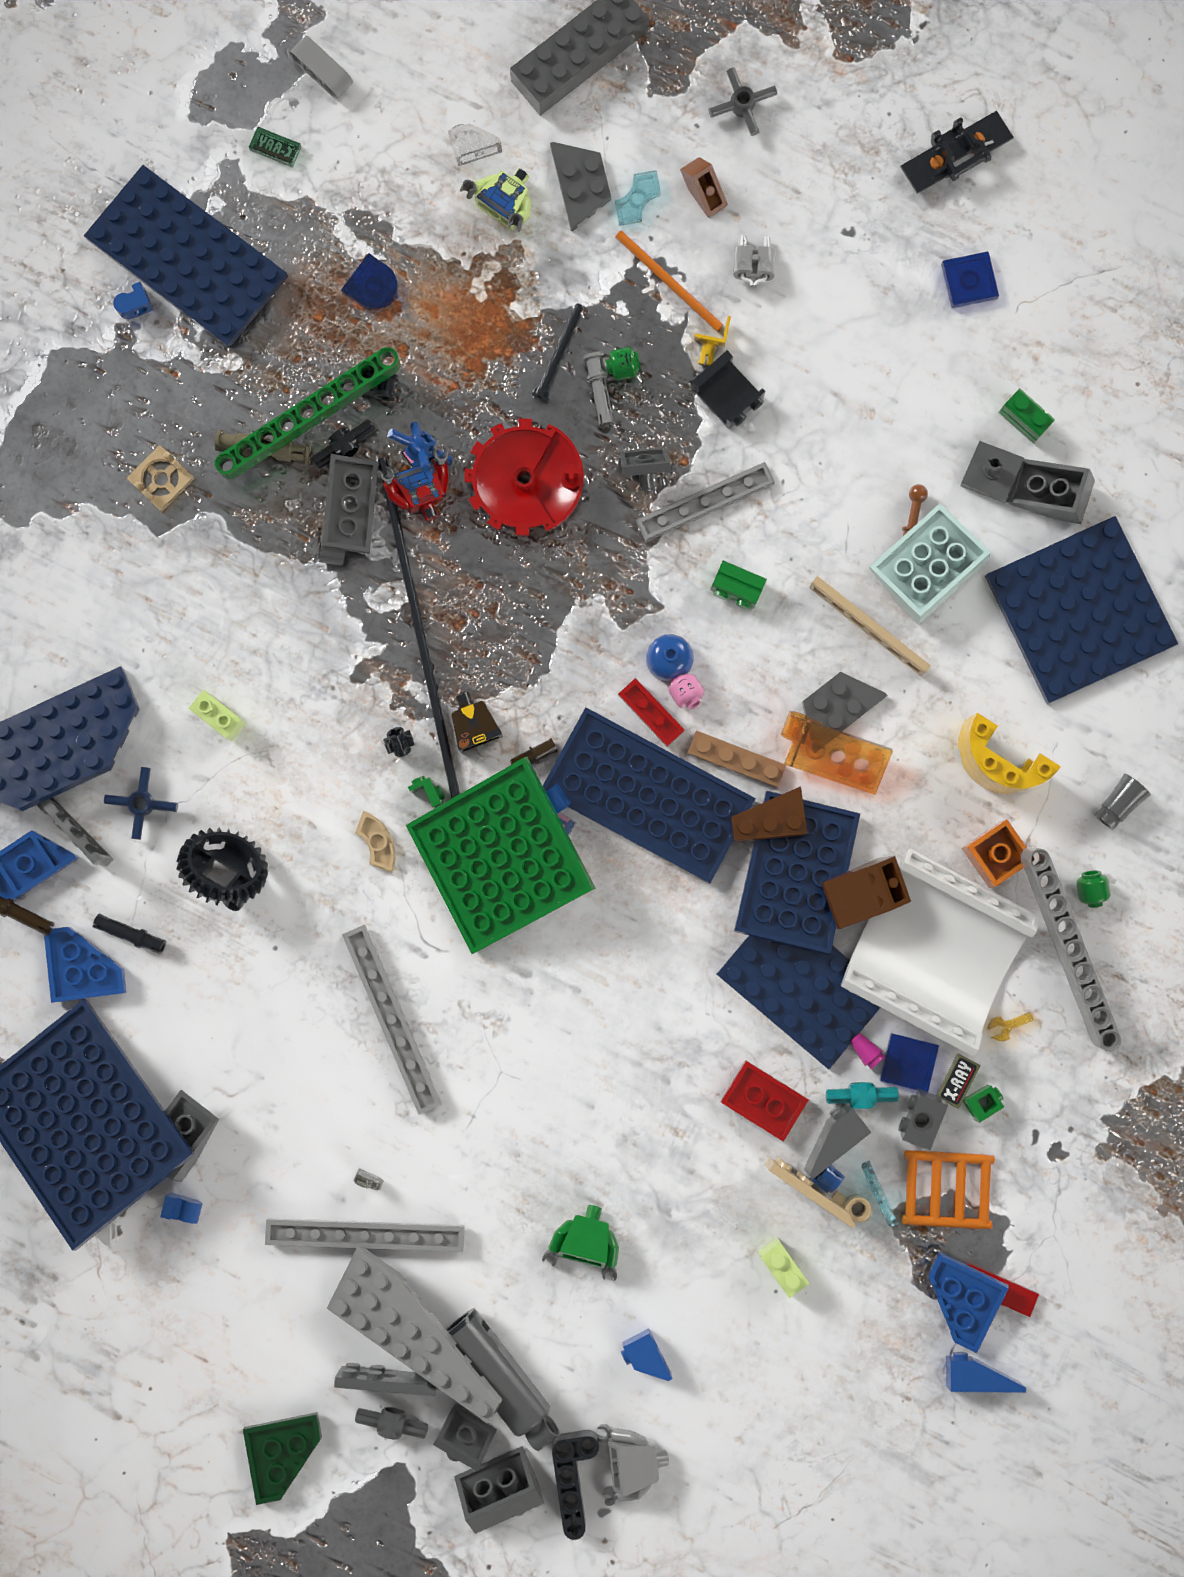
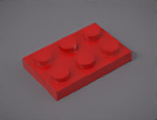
[720,1060,809,1142]

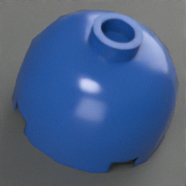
[646,634,694,683]

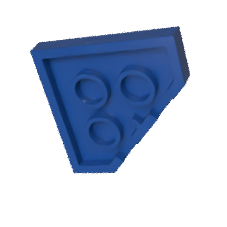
[44,927,126,1003]
[929,1252,1009,1353]

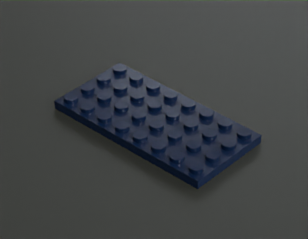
[83,165,288,348]
[543,707,756,884]

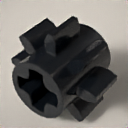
[383,727,415,757]

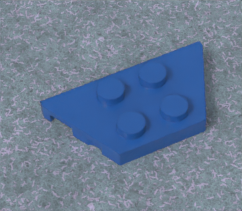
[0,830,79,901]

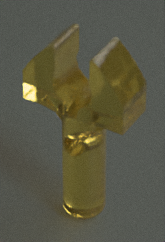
[987,1012,1033,1042]

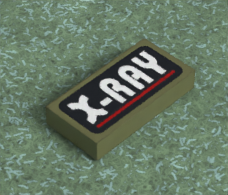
[936,1053,981,1109]

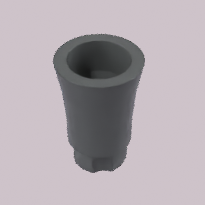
[1095,773,1151,830]

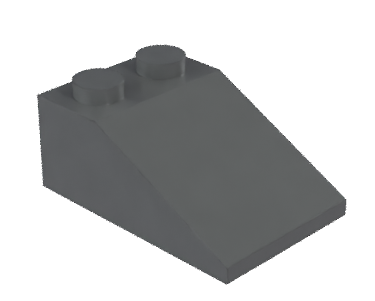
[1006,459,1095,524]
[165,1090,220,1182]
[804,1104,872,1179]

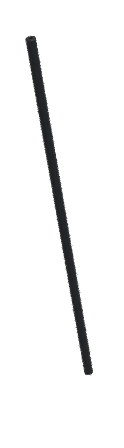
[378,457,460,799]

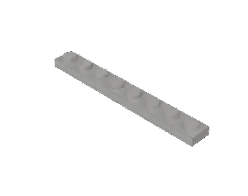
[342,925,442,1115]
[265,1218,464,1252]

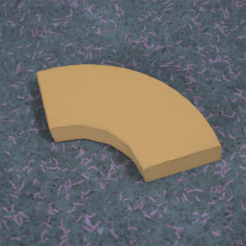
[355,811,396,873]

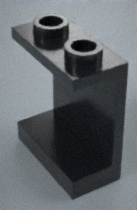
[691,350,766,429]

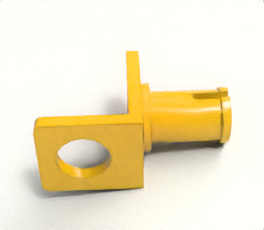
[694,316,731,367]

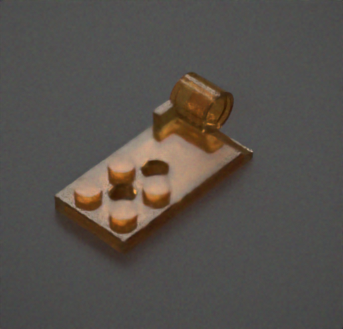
[781,711,893,795]

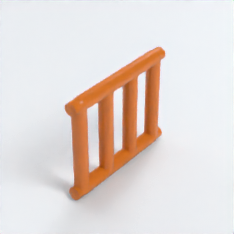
[901,1150,995,1229]

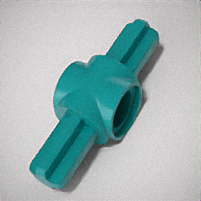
[825,1082,899,1109]

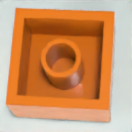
[961,819,1035,888]

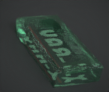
[249,127,302,168]

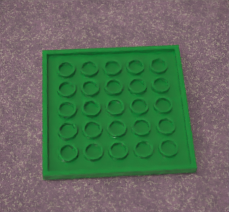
[406,757,596,954]

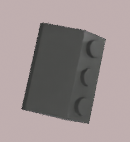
[454,1446,544,1534]

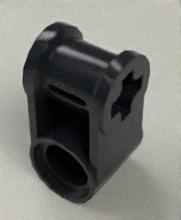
[352,370,399,401]

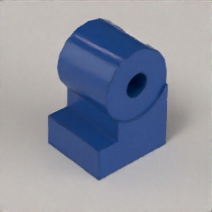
[113,282,154,320]
[810,1165,845,1193]
[160,1192,203,1224]

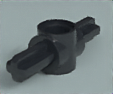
[312,420,375,468]

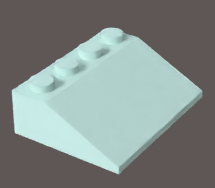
[869,503,991,625]

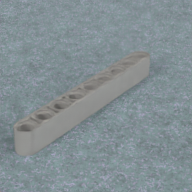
[1021,846,1121,1052]

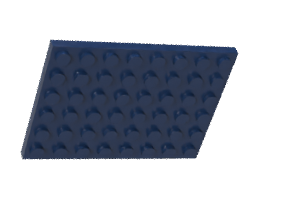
[0,999,195,1251]

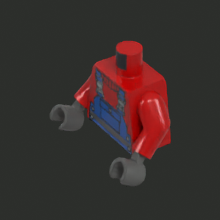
[377,447,449,522]

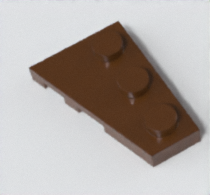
[731,786,807,842]

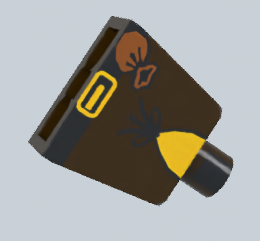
[451,692,503,753]

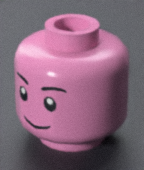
[669,673,704,709]

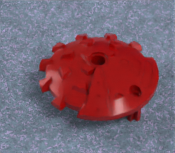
[464,418,584,536]

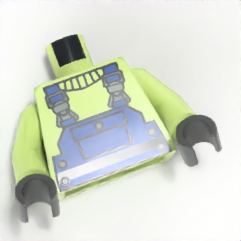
[460,168,531,232]

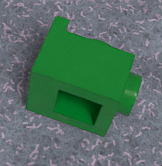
[963,1084,1004,1123]

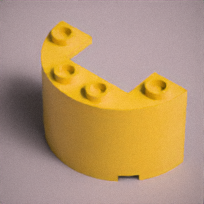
[958,712,1061,794]

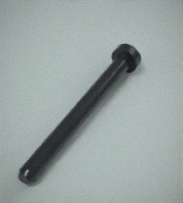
[532,303,583,401]

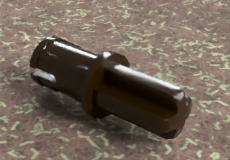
[510,738,558,765]

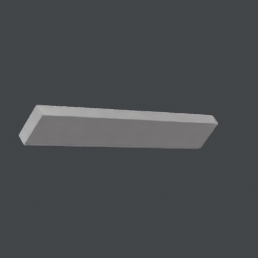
[635,462,775,543]

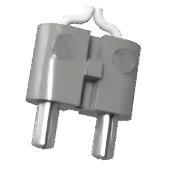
[733,235,775,287]

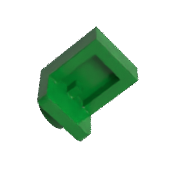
[408,776,445,809]

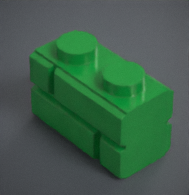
[998,388,1055,444]
[711,560,767,610]

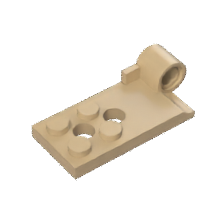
[765,1157,872,1228]

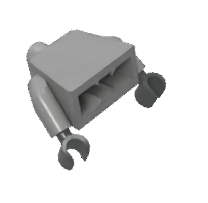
[597,1424,669,1506]

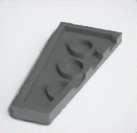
[37,797,114,866]

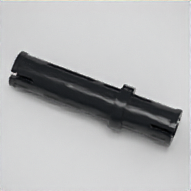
[92,913,167,955]

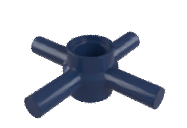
[104,767,178,840]

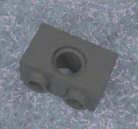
[898,1089,948,1151]

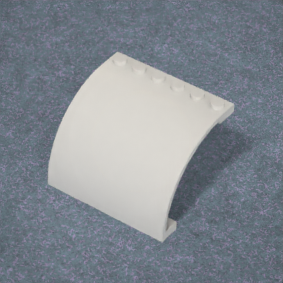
[841,848,1040,1057]

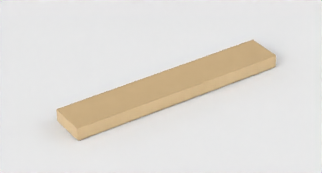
[810,576,931,676]

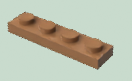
[687,730,786,788]

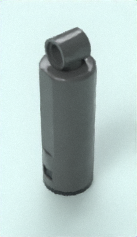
[446,1308,560,1451]

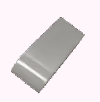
[289,35,353,99]

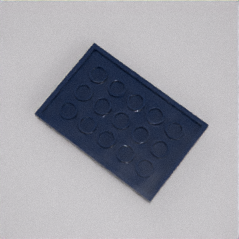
[734,790,861,955]
[716,935,881,1070]

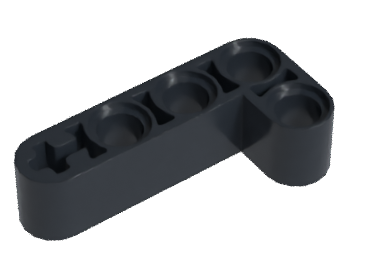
[552,1430,599,1540]

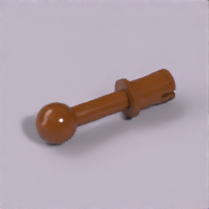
[902,484,928,536]

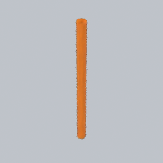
[615,230,724,332]

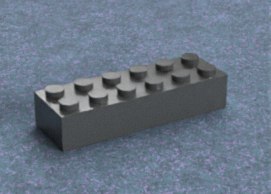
[510,0,649,116]

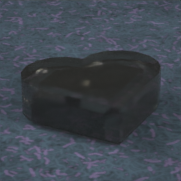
[353,1168,384,1190]

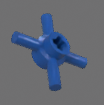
[388,422,453,473]

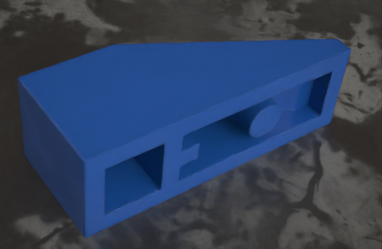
[946,1352,1026,1393]

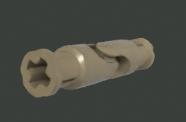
[214,429,313,465]

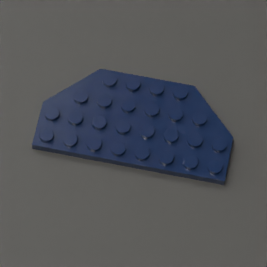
[0,666,140,812]

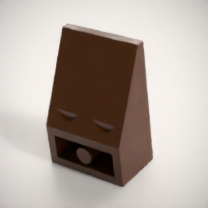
[821,856,911,929]

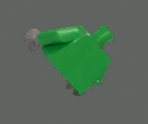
[542,1205,619,1281]

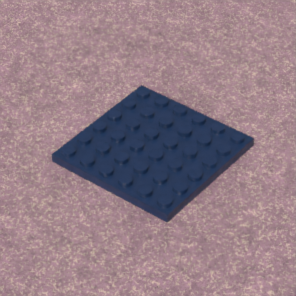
[985,516,1178,704]

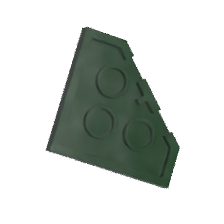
[243,1412,322,1505]

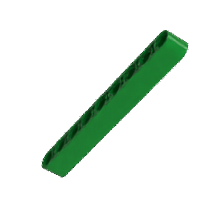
[214,347,401,479]

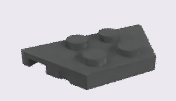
[550,142,611,231]
[802,672,888,753]

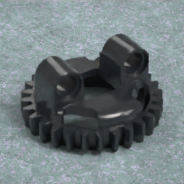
[176,827,268,911]

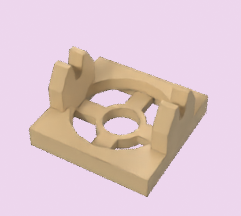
[127,445,195,512]

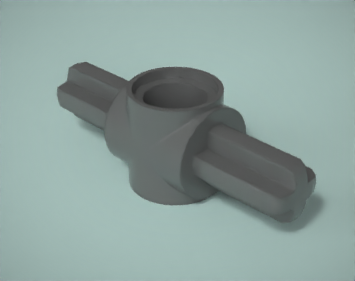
[355,1407,428,1440]

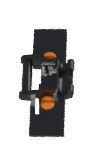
[900,110,1014,194]

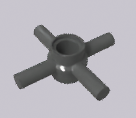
[708,67,777,136]

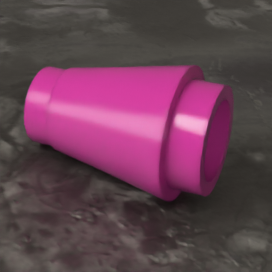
[850,1032,885,1069]

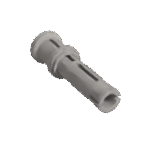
[583,352,614,426]

